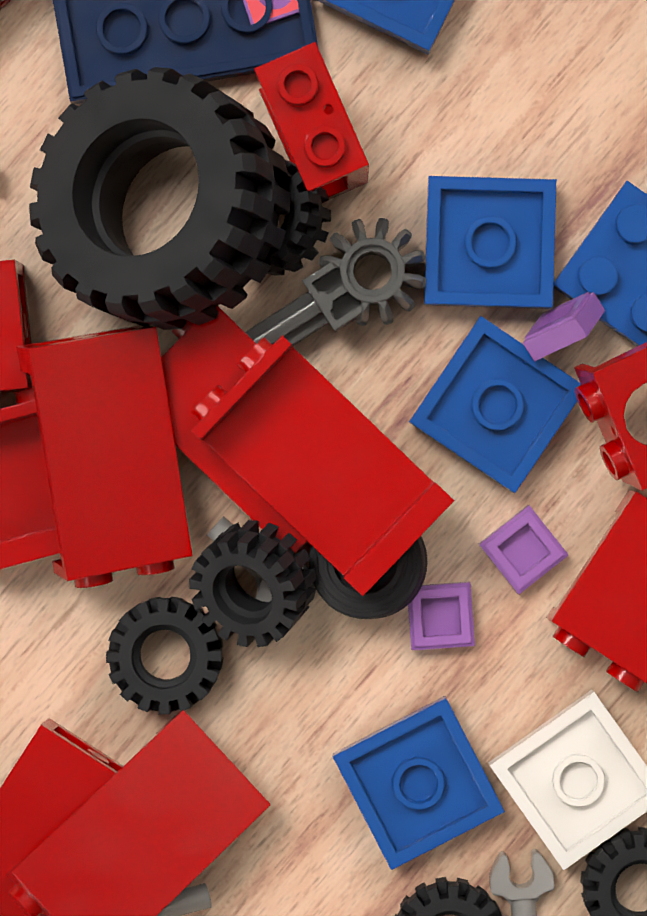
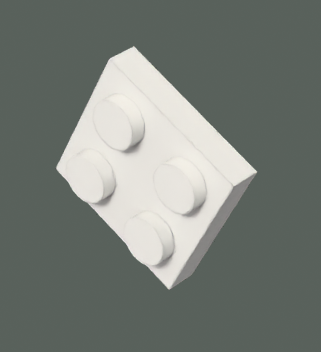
[488,689,647,870]

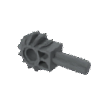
[245,218,426,346]

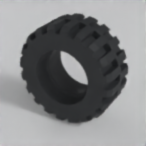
[29,67,290,330]

